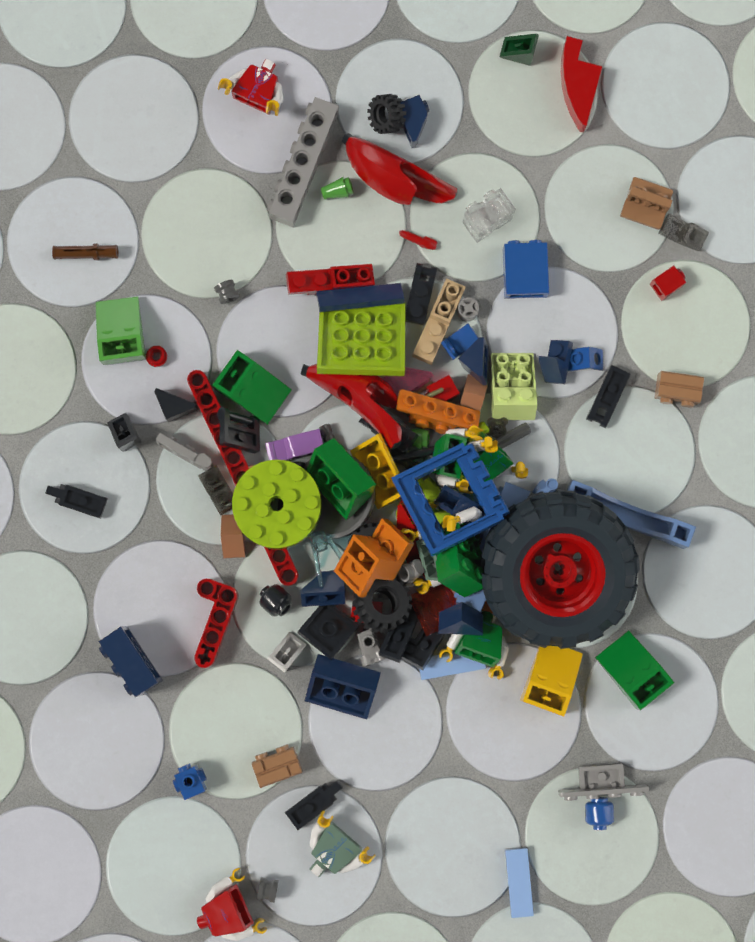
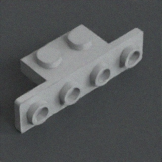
[558,763,649,801]

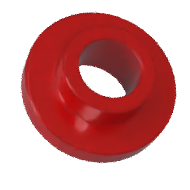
[146,346,167,367]

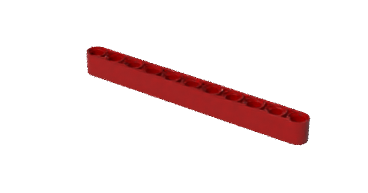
[187,370,299,586]

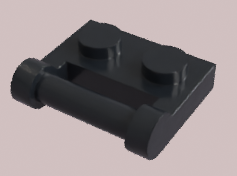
[217,407,260,454]

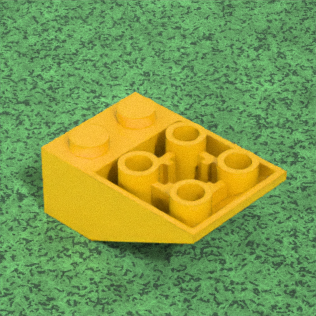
[520,646,583,717]

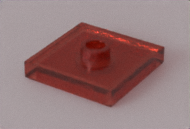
[410,584,456,636]

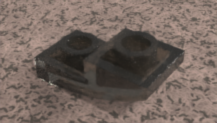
[198,465,233,515]

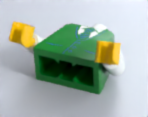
[432,425,484,494]
[461,432,528,482]
[439,611,509,680]

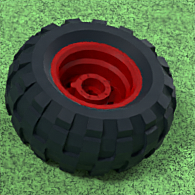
[480,490,640,649]

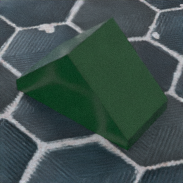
[499,33,539,66]

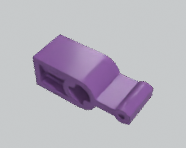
[265,429,323,461]

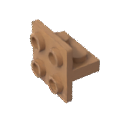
[620,177,673,230]

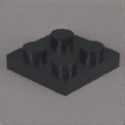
[297,605,359,660]

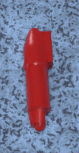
[399,230,438,250]

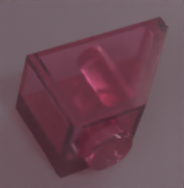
[383,367,434,397]

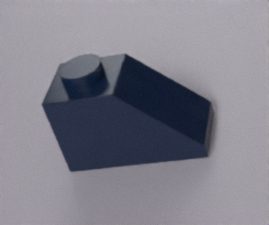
[400,95,430,148]
[300,570,346,607]

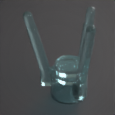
[308,531,342,588]

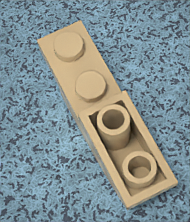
[412,278,466,365]

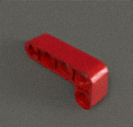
[194,578,239,668]

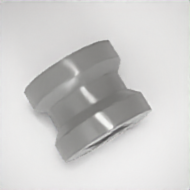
[457,297,479,321]

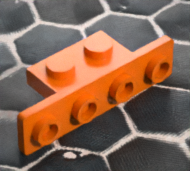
[396,389,480,434]

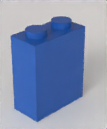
[503,240,549,299]

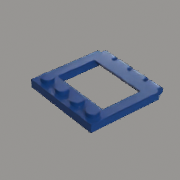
[391,443,510,557]

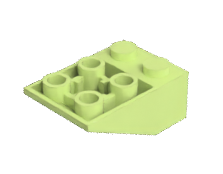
[491,353,537,420]

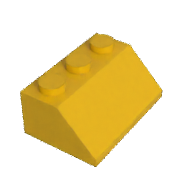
[350,433,401,509]

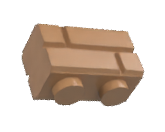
[654,371,704,408]
[252,744,303,788]

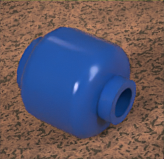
[585,797,614,830]

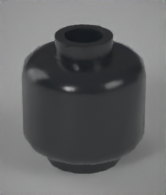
[259,584,292,617]

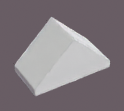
[267,632,306,673]

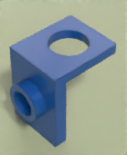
[441,323,479,360]
[568,347,603,372]

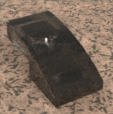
[658,214,709,251]

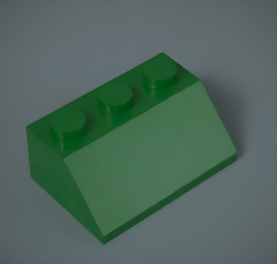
[306,438,376,520]

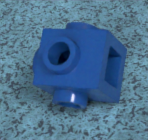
[173,763,207,800]

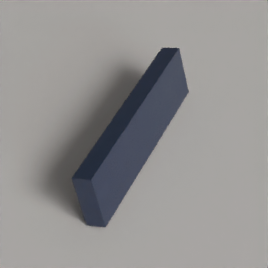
[316,283,404,312]

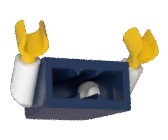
[429,485,486,531]

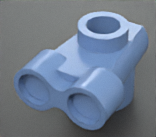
[532,478,558,494]

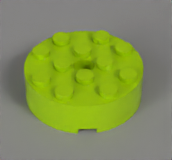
[232,460,322,549]

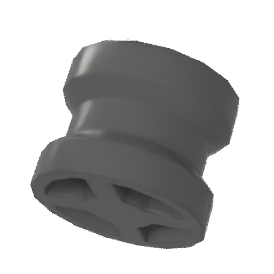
[214,279,240,304]
[257,877,279,903]

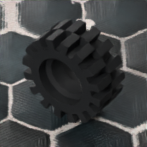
[367,94,406,134]

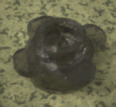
[486,417,508,438]

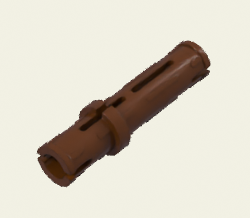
[52,243,119,261]

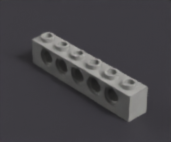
[267,97,339,228]

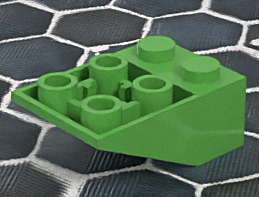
[96,296,146,365]

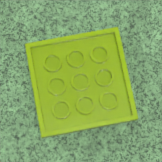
[317,303,405,376]

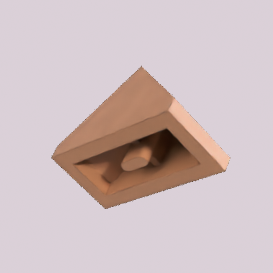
[460,374,487,411]
[221,514,245,558]

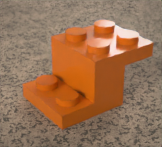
[334,518,414,597]

